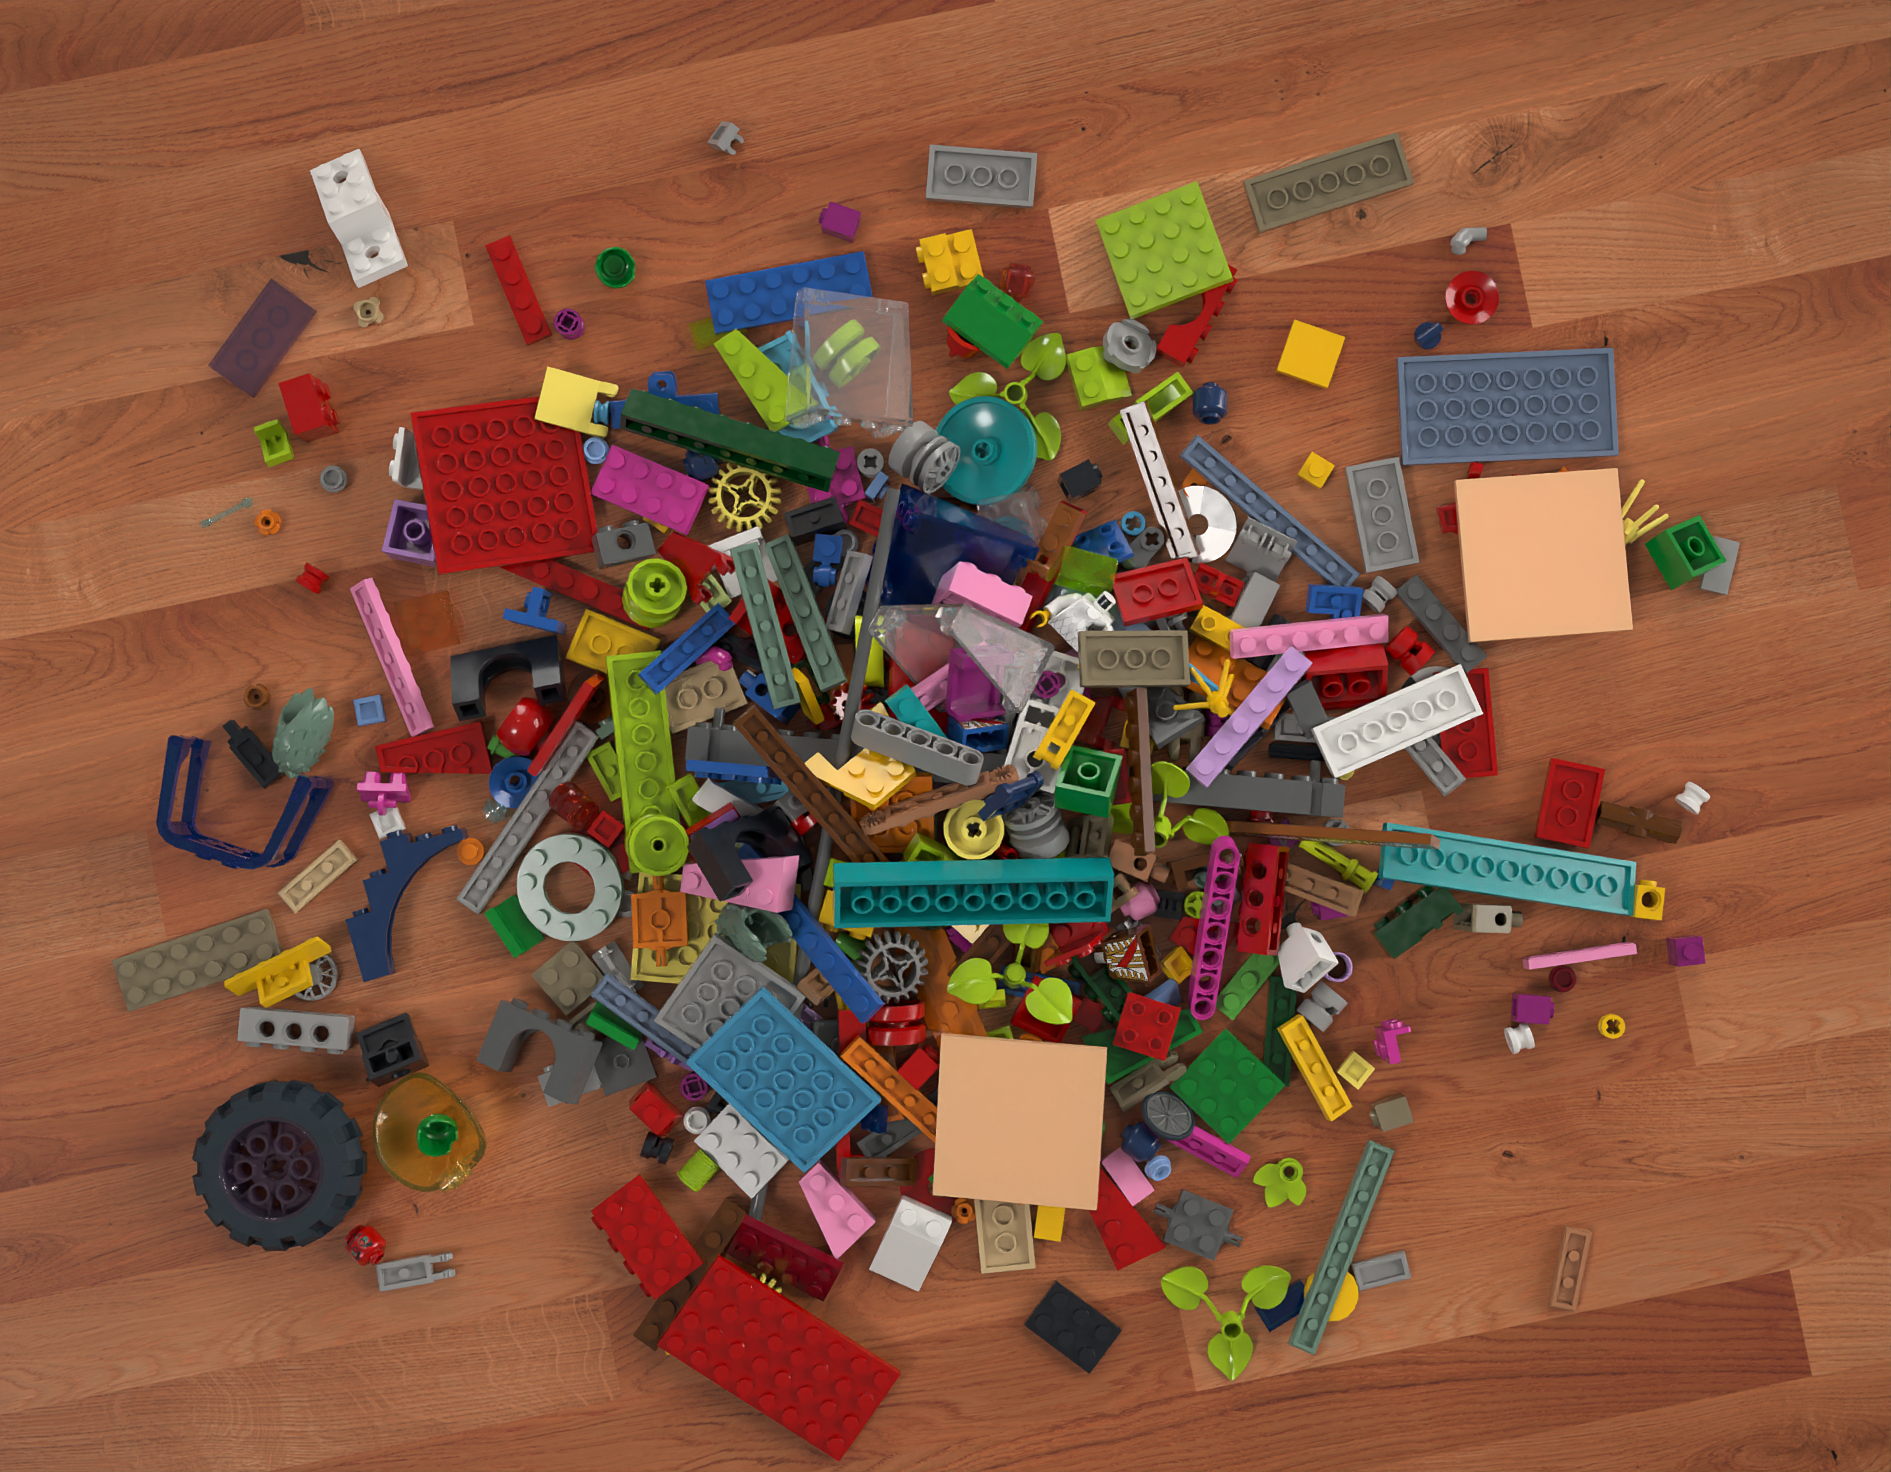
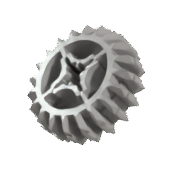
[855,930,928,1004]

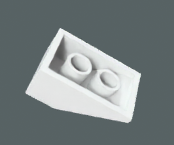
[869,1194,952,1292]

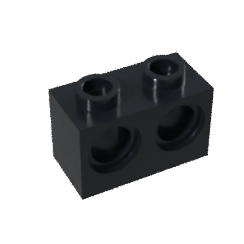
[1057,459,1103,504]

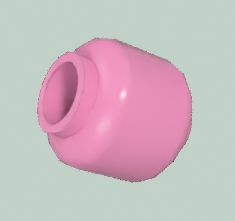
[1120,881,1160,921]

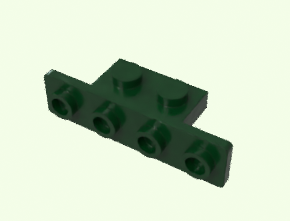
[1067,956,1133,1027]

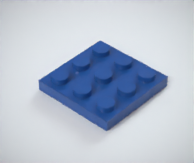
[686,760,782,785]

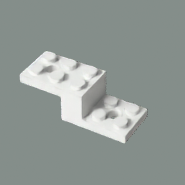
[310,149,408,288]
[1004,646,1084,794]

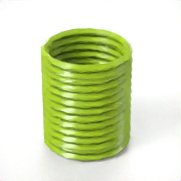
[677,1148,720,1192]

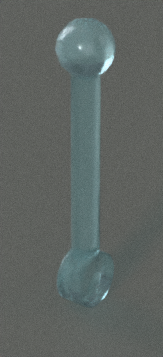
[200,497,253,528]

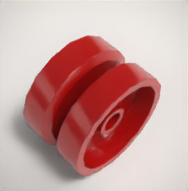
[866,998,927,1046]

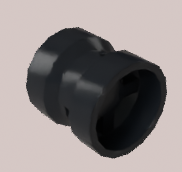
[640,1131,675,1165]

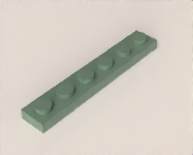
[764,534,848,692]
[730,542,800,709]

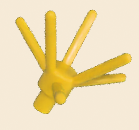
[1173,659,1235,718]

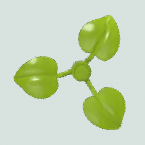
[949,333,1066,461]
[1110,761,1230,848]
[947,923,1072,1024]
[1161,1265,1291,1381]

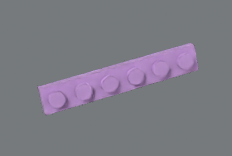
[1185,646,1312,789]

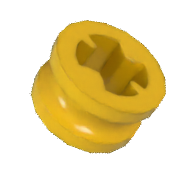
[1598,1013,1625,1039]

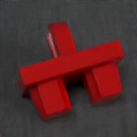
[1194,563,1245,608]

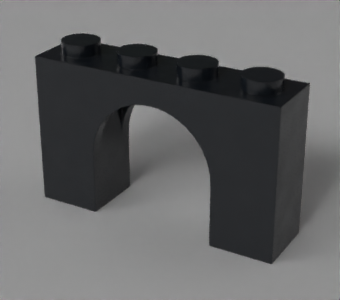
[450,635,567,722]
[687,808,814,902]

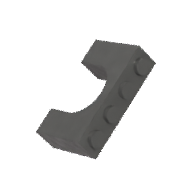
[476,998,603,1104]

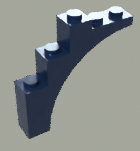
[345,825,469,982]

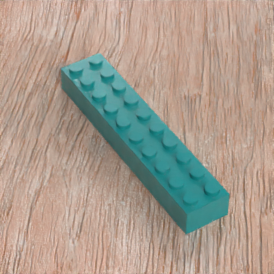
[833,857,1114,928]

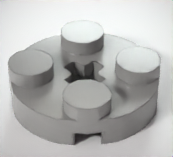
[1103,319,1157,373]

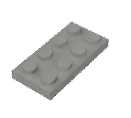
[926,145,1037,209]
[1344,457,1420,574]

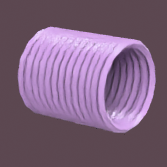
[1323,952,1353,982]

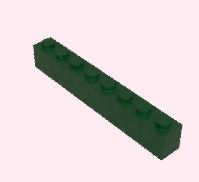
[620,388,840,493]

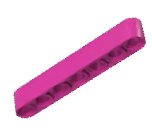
[1187,836,1240,1020]

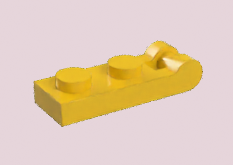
[1033,689,1095,770]

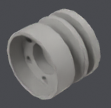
[888,420,961,494]
[1002,791,1070,859]

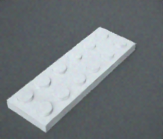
[1311,664,1483,779]

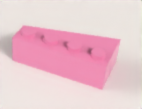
[680,855,799,913]

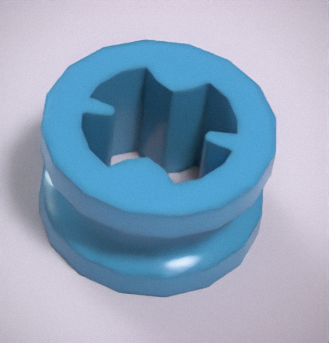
[594,400,611,426]
[1120,511,1146,537]

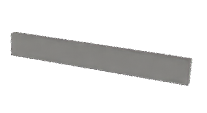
[456,721,600,915]

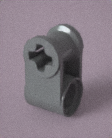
[1119,527,1164,571]

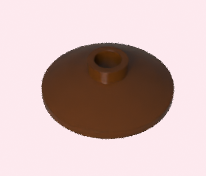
[568,669,612,724]

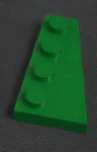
[1082,1008,1203,1084]

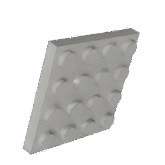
[654,932,806,1049]

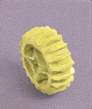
[708,463,781,533]

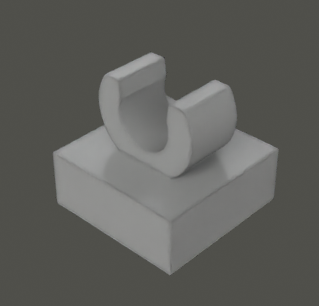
[707,121,744,155]

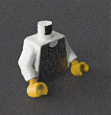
[1030,591,1116,671]

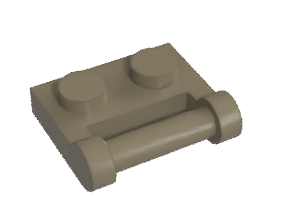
[1063,813,1114,858]

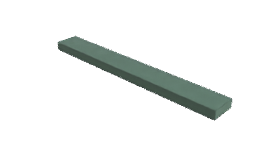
[1287,1140,1395,1355]

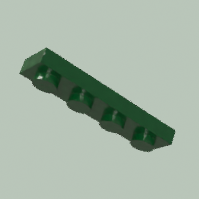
[1262,975,1296,1087]

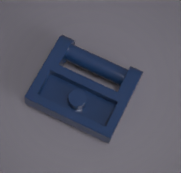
[978,771,1044,822]

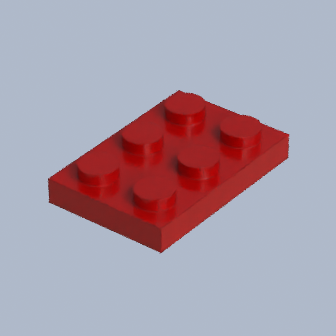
[1108,557,1203,627]
[1534,758,1606,849]

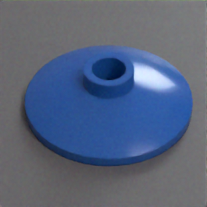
[489,756,542,808]

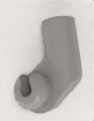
[1450,227,1487,255]

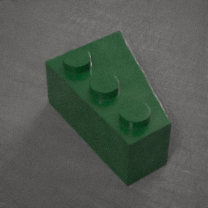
[1370,885,1464,959]

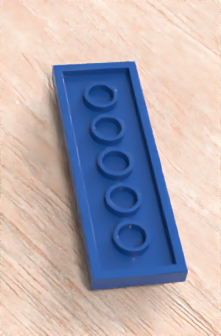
[705,251,874,335]

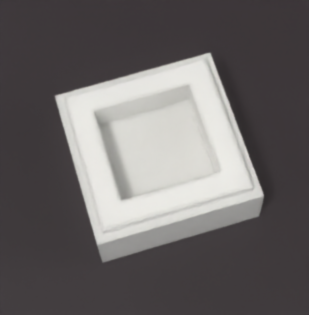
[369,807,406,839]

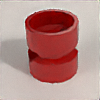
[1384,625,1435,676]

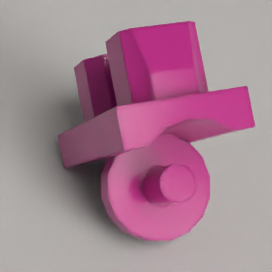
[357,772,411,816]

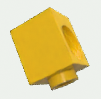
[1630,880,1665,920]

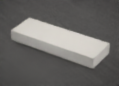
[692,778,764,817]

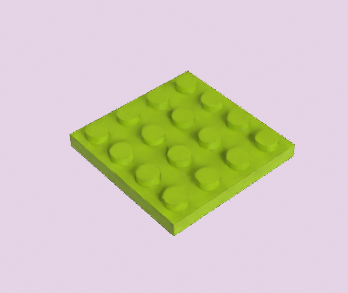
[1096,181,1233,320]

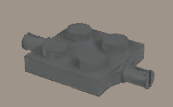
[1153,1189,1243,1261]

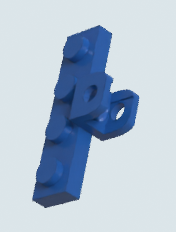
[609,371,720,429]

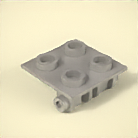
[1225,517,1297,582]

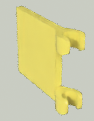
[534,367,619,439]

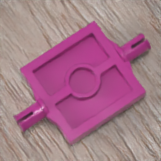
[807,435,866,524]

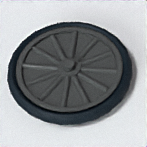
[1141,1091,1195,1141]

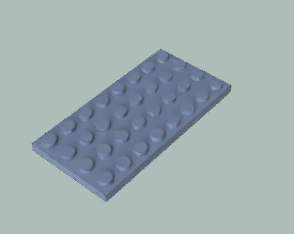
[1396,348,1619,466]

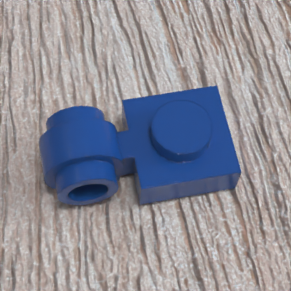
[813,534,843,587]

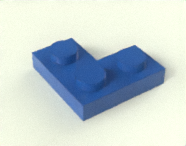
[1305,584,1363,619]

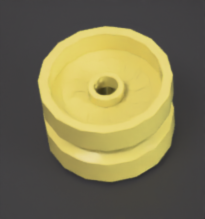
[944,799,1004,859]

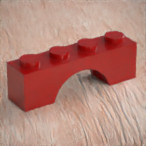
[1156,264,1238,368]

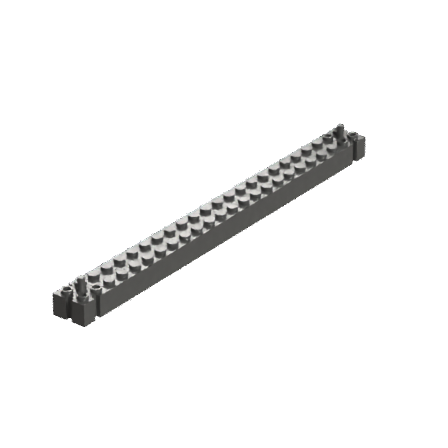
[685,708,1345,818]

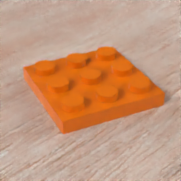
[850,772,935,853]

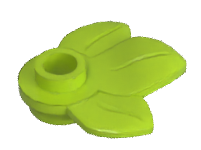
[1253,1158,1306,1208]

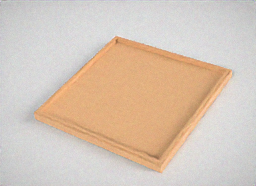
[1454,468,1633,643]
[933,1033,1107,1210]

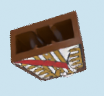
[1094,924,1162,983]

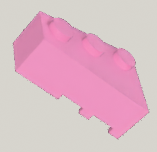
[932,561,1033,632]
[799,1159,876,1259]

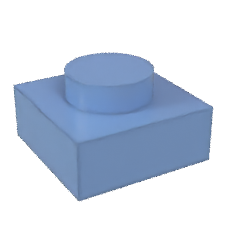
[865,471,890,502]

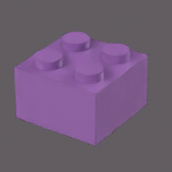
[382,499,436,567]

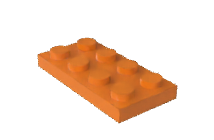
[1187,635,1287,730]

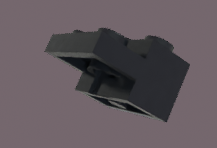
[356,1012,429,1087]

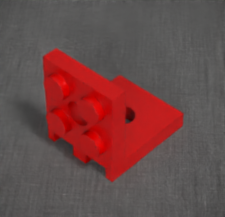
[728,578,827,667]

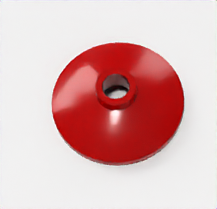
[1445,271,1500,325]

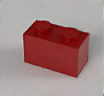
[897,1043,940,1090]

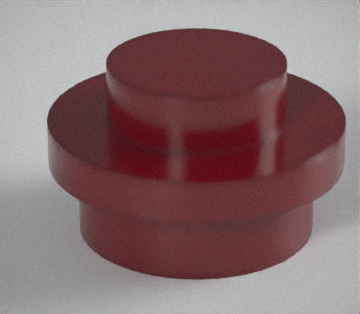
[1549,965,1576,992]

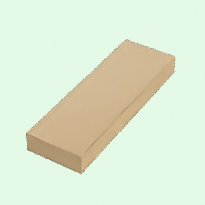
[278,840,358,913]

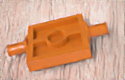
[631,876,689,967]

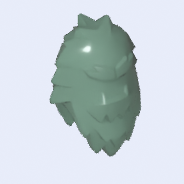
[272,688,334,779]
[715,902,792,962]

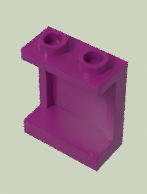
[945,643,1012,722]

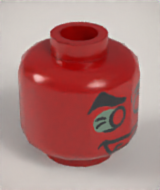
[345,1225,386,1266]

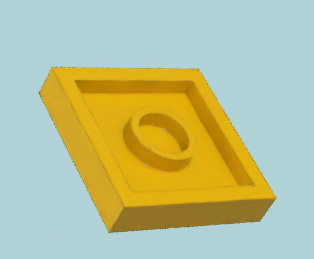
[1276,320,1345,389]

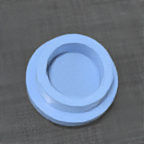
[583,437,610,464]
[1145,1155,1171,1181]

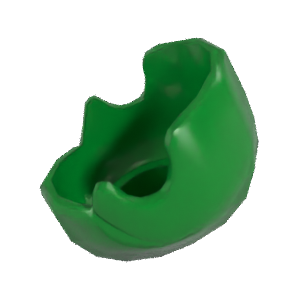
[595,246,635,289]
[416,1113,458,1157]

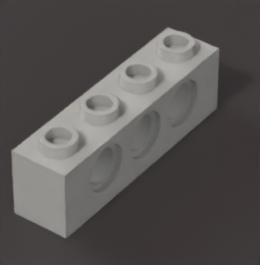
[237,1006,355,1054]

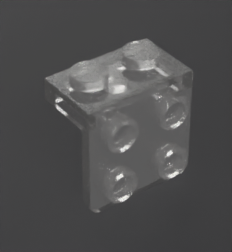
[977,484,1047,553]

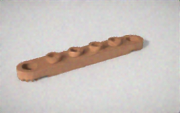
[859,764,1019,835]

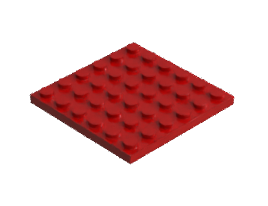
[410,396,598,576]

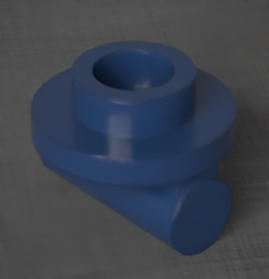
[1414,322,1443,350]

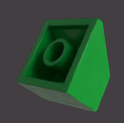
[1645,515,1727,591]
[1055,745,1123,818]

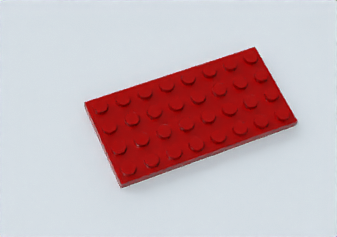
[657,1254,901,1461]

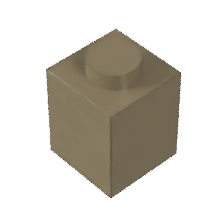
[1368,1093,1414,1132]

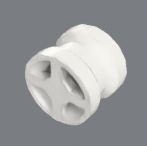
[1675,781,1710,815]
[1504,1022,1535,1054]

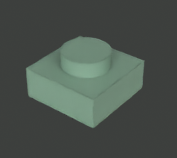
[596,715,614,740]

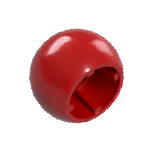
[496,697,555,756]

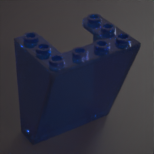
[865,483,1040,644]

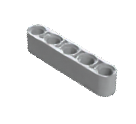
[851,710,984,786]

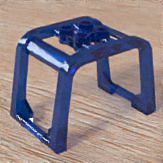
[156,735,334,870]

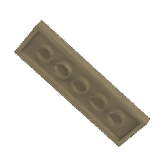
[1243,132,1414,234]
[112,908,283,1012]

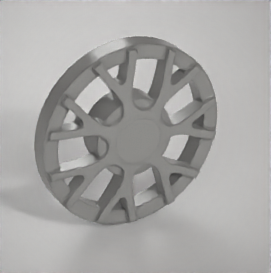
[295,954,338,1001]

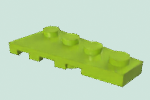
[714,329,819,432]

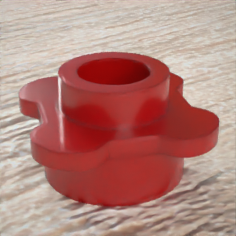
[1247,810,1275,823]

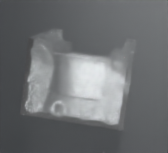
[785,287,913,439]
[867,603,1055,713]

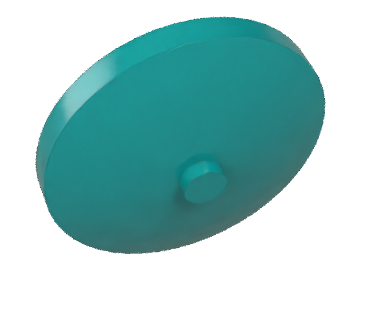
[936,396,1037,506]

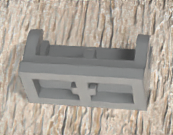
[1225,572,1280,628]

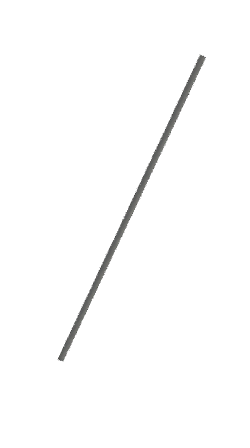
[749,488,901,1221]

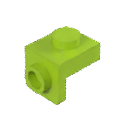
[254,419,295,468]

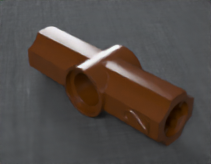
[1595,801,1682,844]

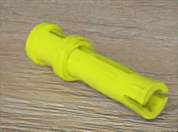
[1298,841,1378,893]

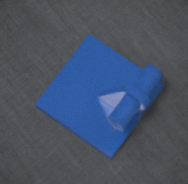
[1070,519,1134,594]

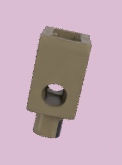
[1453,903,1523,933]

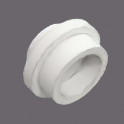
[684,1106,711,1134]

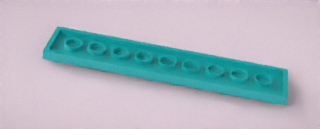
[1378,822,1636,917]

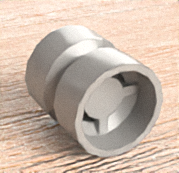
[1296,981,1348,1033]

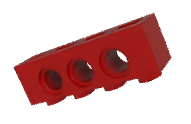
[1236,843,1289,955]

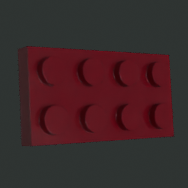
[726,1214,844,1302]

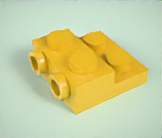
[916,229,983,296]

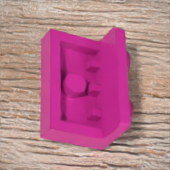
[1373,1018,1411,1064]

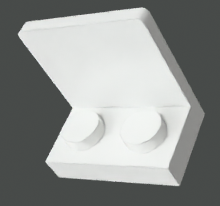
[389,427,423,490]
[709,526,778,599]

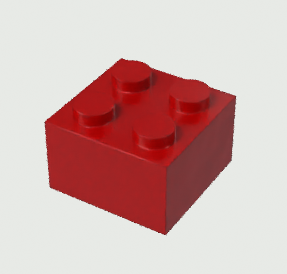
[278,373,340,443]

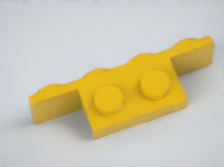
[224,937,331,1008]

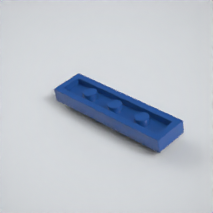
[638,603,735,695]

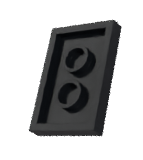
[1024,1280,1122,1374]

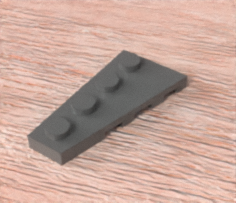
[1115,687,1205,749]

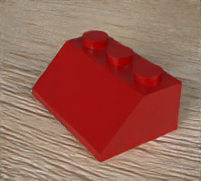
[1301,643,1389,710]

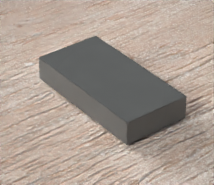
[1286,679,1329,739]

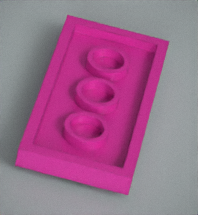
[591,445,710,535]

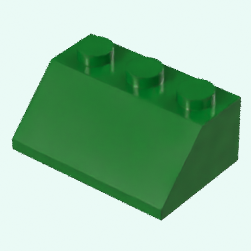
[942,274,1044,369]

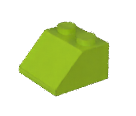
[1066,346,1132,411]

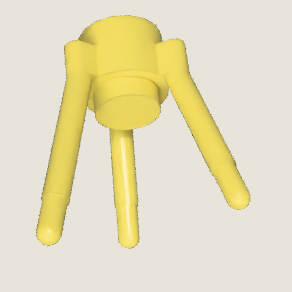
[1621,479,1669,546]

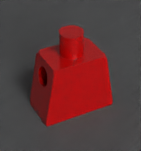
[629,1080,685,1136]

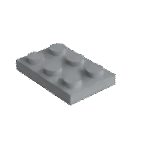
[694,1104,790,1199]

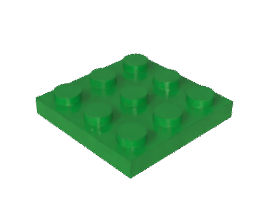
[1170,1028,1286,1144]

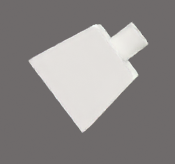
[1278,923,1338,993]

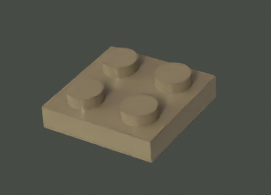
[532,941,605,1016]

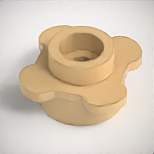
[353,297,384,327]

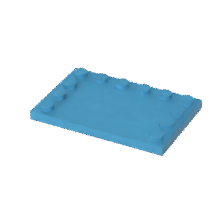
[686,986,881,1173]

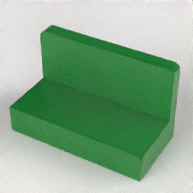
[484,895,544,958]
[586,1001,642,1051]

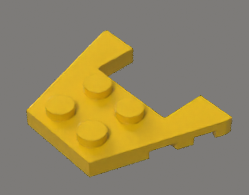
[805,702,916,810]

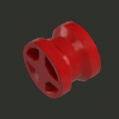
[295,562,330,595]

